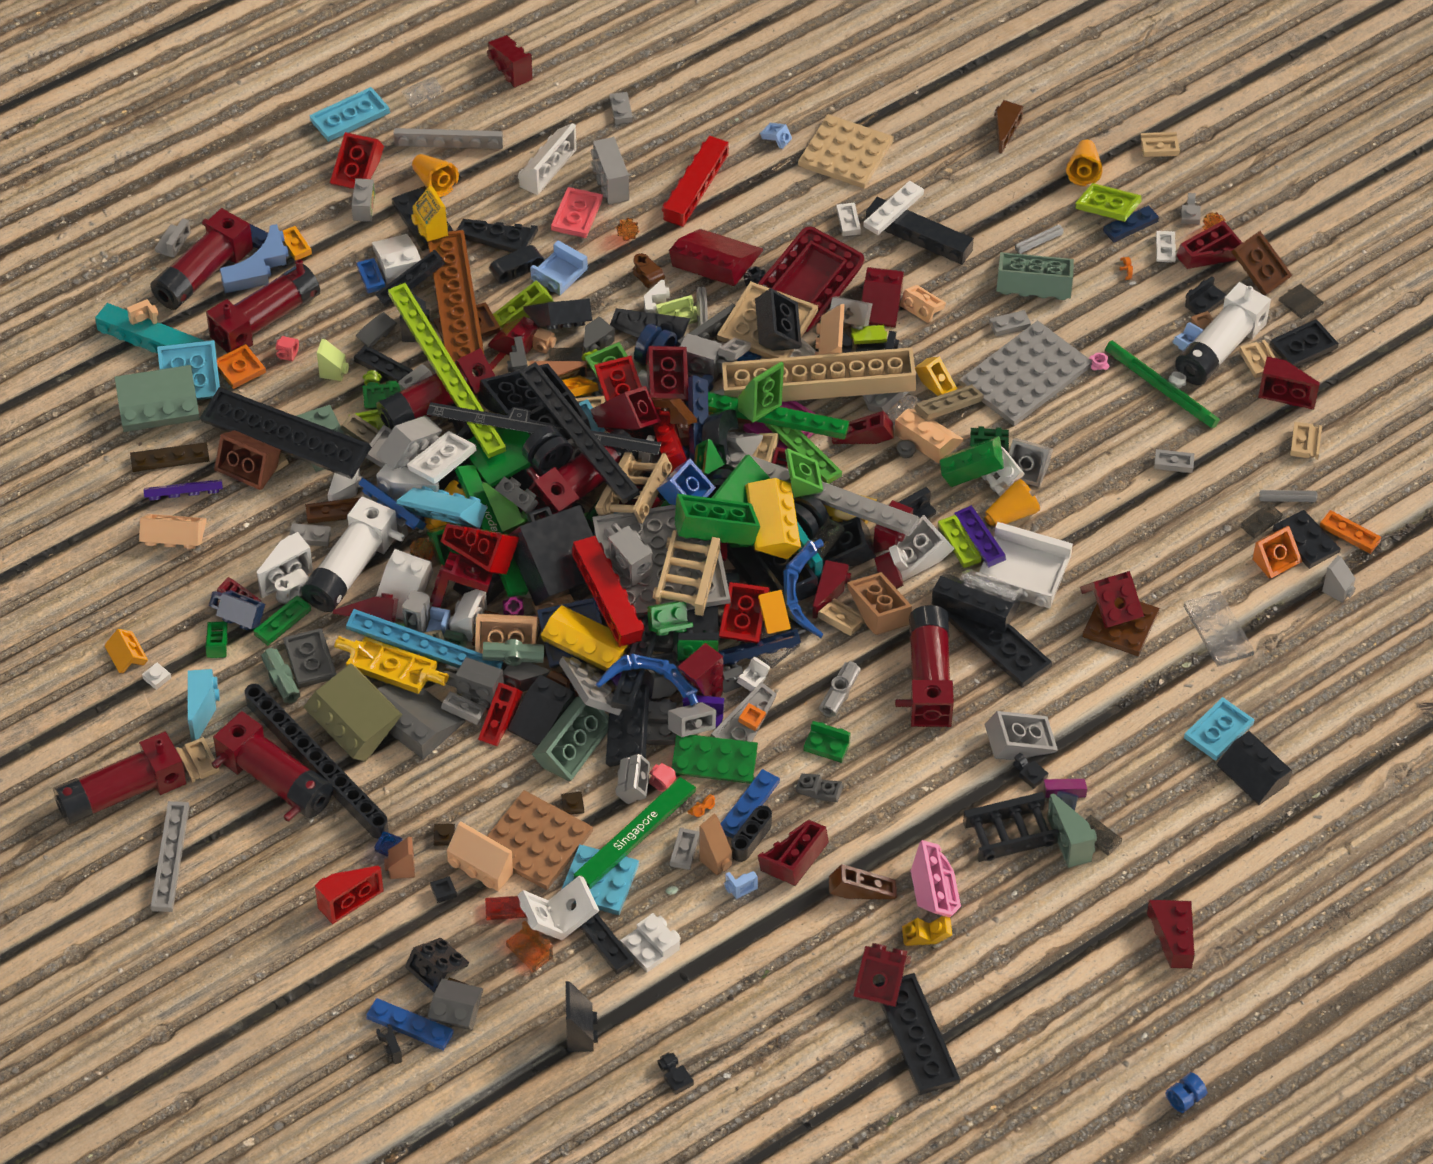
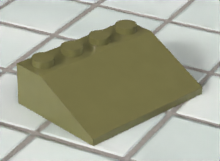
[303,663,403,762]

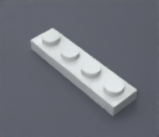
[864,181,924,235]

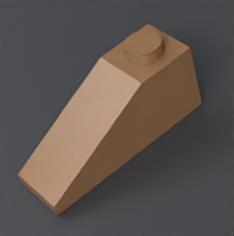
[699,814,732,875]

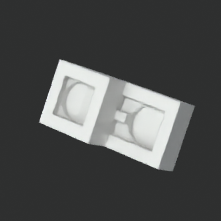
[1156,231,1176,262]

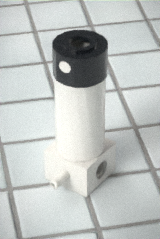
[1175,282,1271,385]
[301,496,405,612]

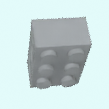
[591,137,629,205]
[376,415,443,470]

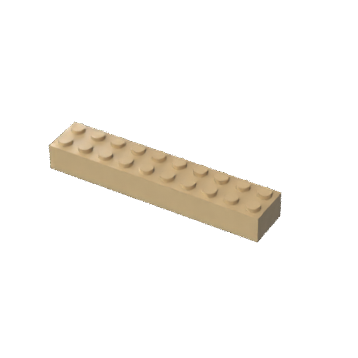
[722,347,916,402]

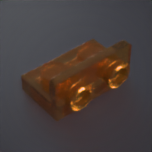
[506,921,553,973]

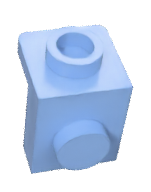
[1173,322,1203,351]

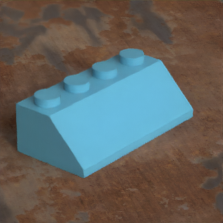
[396,486,487,529]

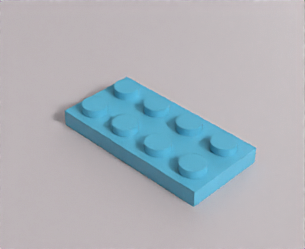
[309,87,390,142]

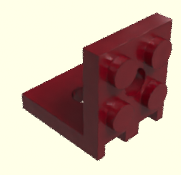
[430,552,493,608]
[1080,571,1144,628]
[853,943,912,1007]

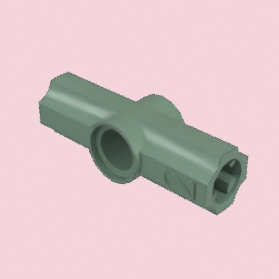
[482,639,544,666]
[261,648,300,704]

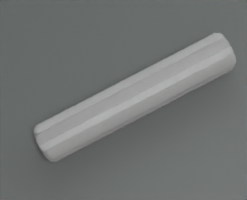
[1015,224,1064,254]
[696,287,708,327]
[1259,490,1317,502]

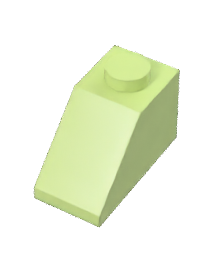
[317,339,349,381]

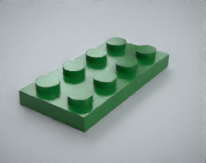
[672,734,758,784]

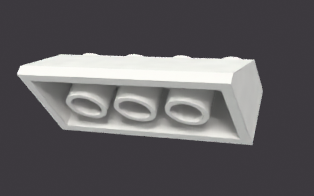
[518,123,576,195]

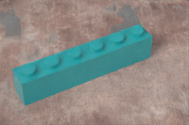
[95,303,204,354]

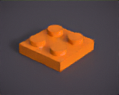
[217,344,266,389]

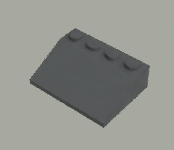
[378,684,466,759]

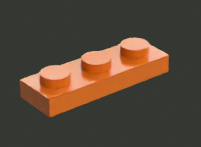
[1320,510,1381,554]

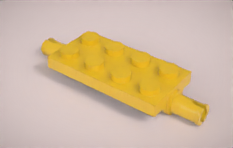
[334,636,449,694]

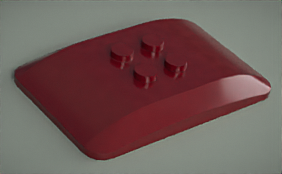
[758,226,865,334]

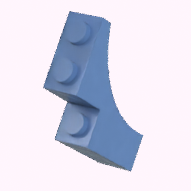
[220,224,289,293]

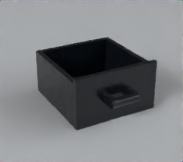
[509,505,593,606]

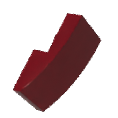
[874,551,904,589]

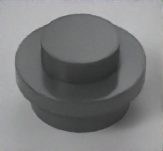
[897,440,916,458]

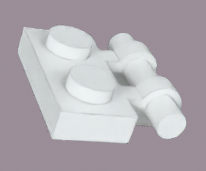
[982,447,1025,496]

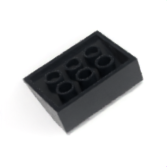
[478,363,575,416]

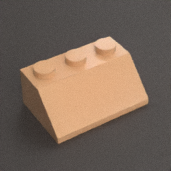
[815,304,845,355]
[894,409,963,464]
[139,514,206,549]
[475,614,538,654]
[447,821,513,891]

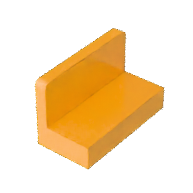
[758,590,791,634]
[104,629,148,674]

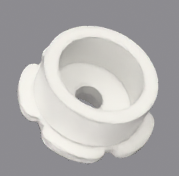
[1168,371,1187,388]

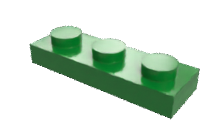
[254,595,312,646]

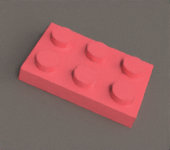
[551,187,603,238]

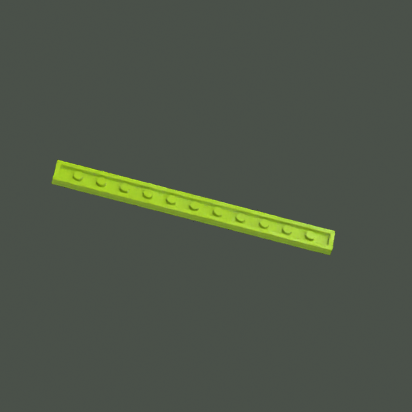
[388,283,506,458]

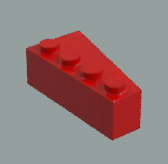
[441,523,520,574]

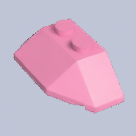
[911,840,961,917]

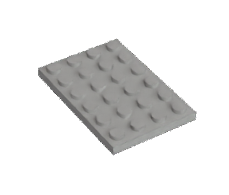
[959,320,1092,426]

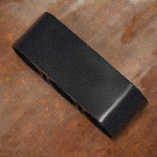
[489,245,545,284]
[731,805,772,862]

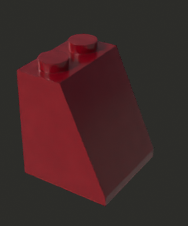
[590,386,661,430]

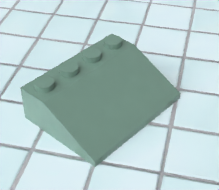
[996,252,1074,300]
[115,365,200,432]

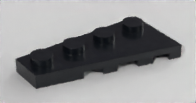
[456,219,538,253]
[610,308,691,347]

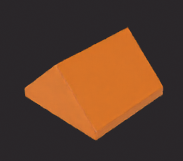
[1252,526,1303,578]

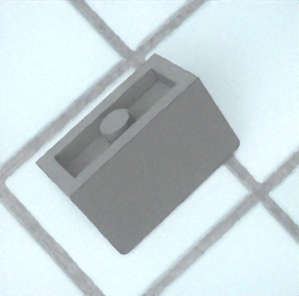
[155,218,191,258]

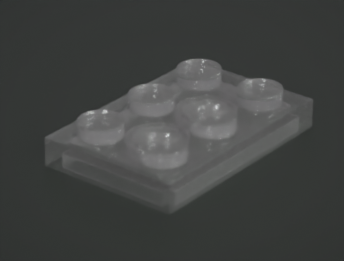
[960,569,1025,602]

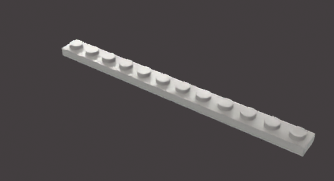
[722,447,919,536]

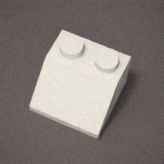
[448,589,487,642]

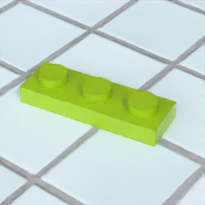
[938,515,982,568]

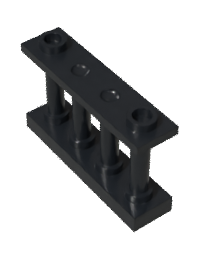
[963,792,1059,862]

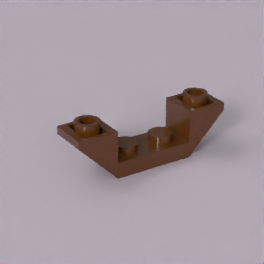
[651,397,697,428]

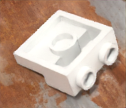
[620,913,680,973]

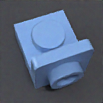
[760,123,792,149]
[724,871,758,899]

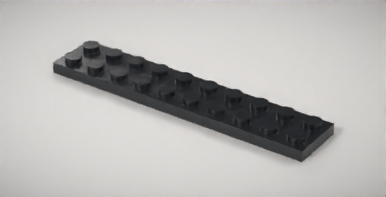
[200,387,372,479]

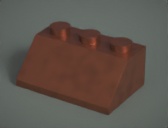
[214,430,281,490]

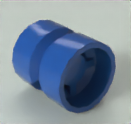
[1166,1072,1207,1113]

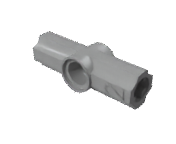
[819,661,861,717]

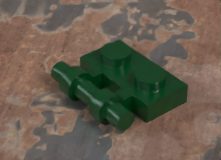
[970,426,1009,453]

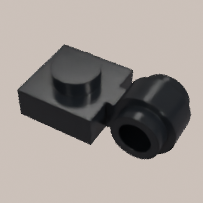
[657,1052,694,1095]

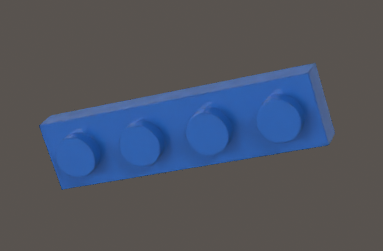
[358,478,427,530]
[721,769,780,839]
[367,998,454,1051]

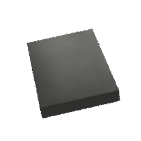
[283,628,337,688]

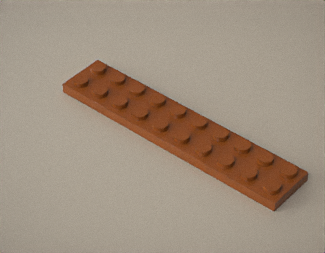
[428,230,484,362]

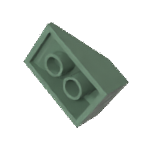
[1047,794,1097,868]

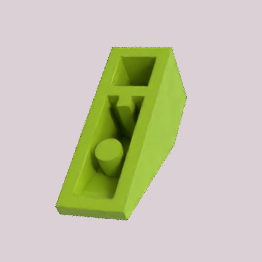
[493,280,554,328]

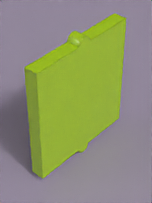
[851,325,887,344]

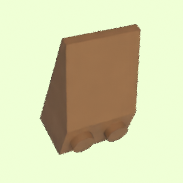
[847,572,912,635]

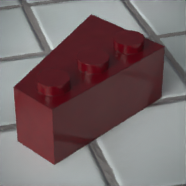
[487,35,533,88]
[1176,220,1243,269]
[678,643,723,697]
[757,819,829,886]
[1147,900,1195,969]

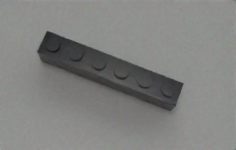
[866,197,974,265]

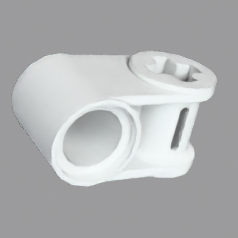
[275,569,309,603]

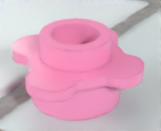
[1089,353,1109,371]

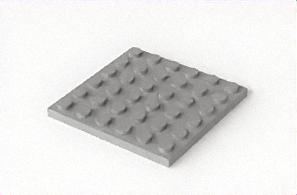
[592,505,731,617]

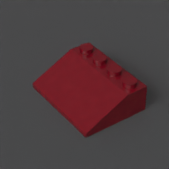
[669,229,763,286]

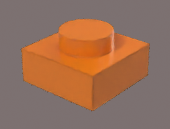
[738,703,766,731]

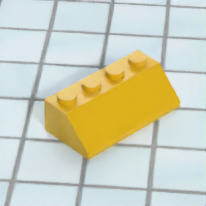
[745,478,801,559]
[541,605,631,671]

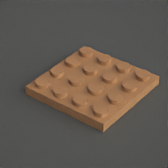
[487,790,593,890]

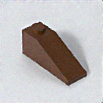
[994,100,1024,154]
[829,864,897,900]

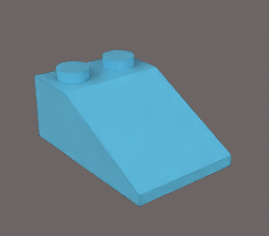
[188,669,220,741]

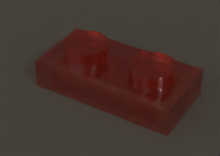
[485,896,527,920]

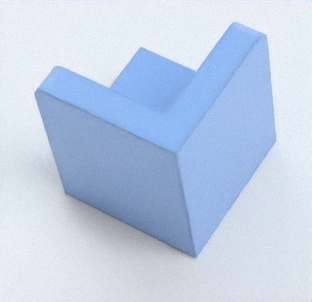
[426,607,450,640]

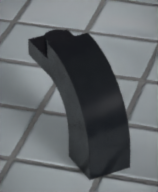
[702,409,739,467]

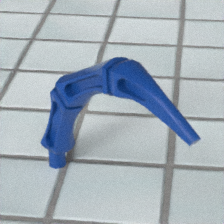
[783,539,824,638]
[596,653,699,706]

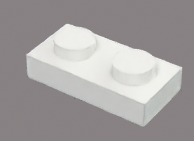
[836,203,861,236]

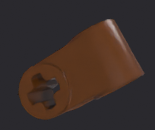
[633,253,665,289]

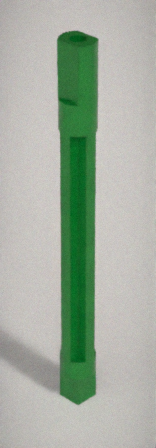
[1105,340,1220,428]

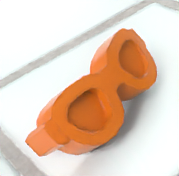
[1119,257,1133,280]
[687,794,715,817]

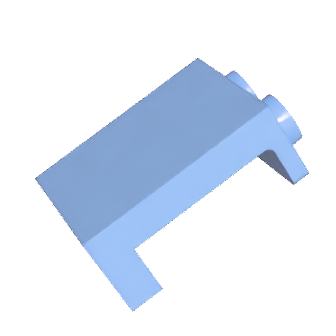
[530,240,588,295]

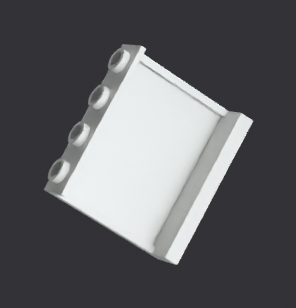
[975,522,1073,608]

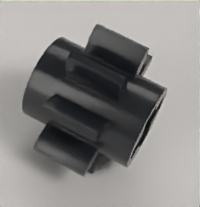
[744,266,765,286]

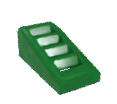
[206,621,228,658]

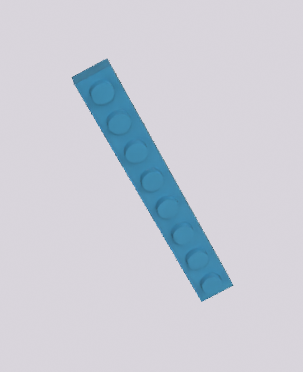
[346,609,503,669]

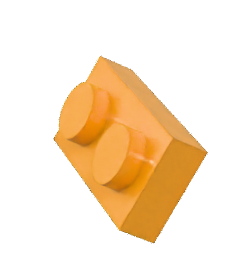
[283,226,312,261]

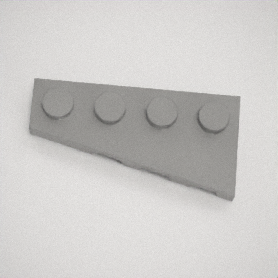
[710,682,777,742]

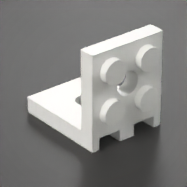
[517,876,599,940]

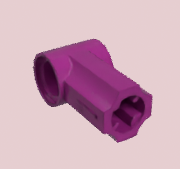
[503,597,524,616]

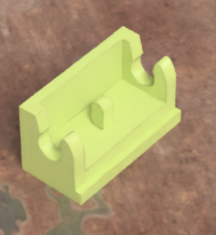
[656,295,698,325]

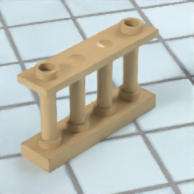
[595,452,672,523]
[653,530,720,616]

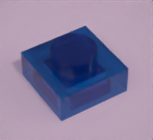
[374,831,403,856]

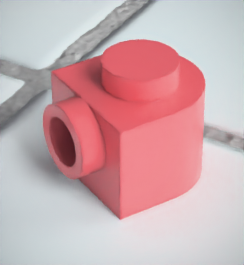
[276,336,299,361]
[648,763,676,792]

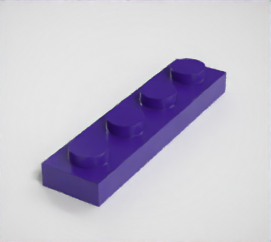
[144,479,223,500]
[954,505,1006,568]

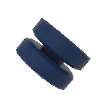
[634,324,677,365]

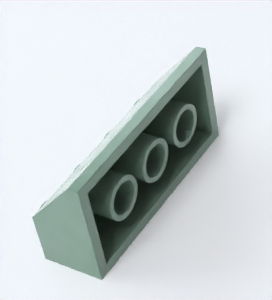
[532,696,609,781]

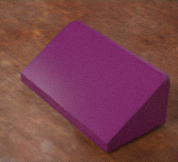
[1044,779,1087,798]

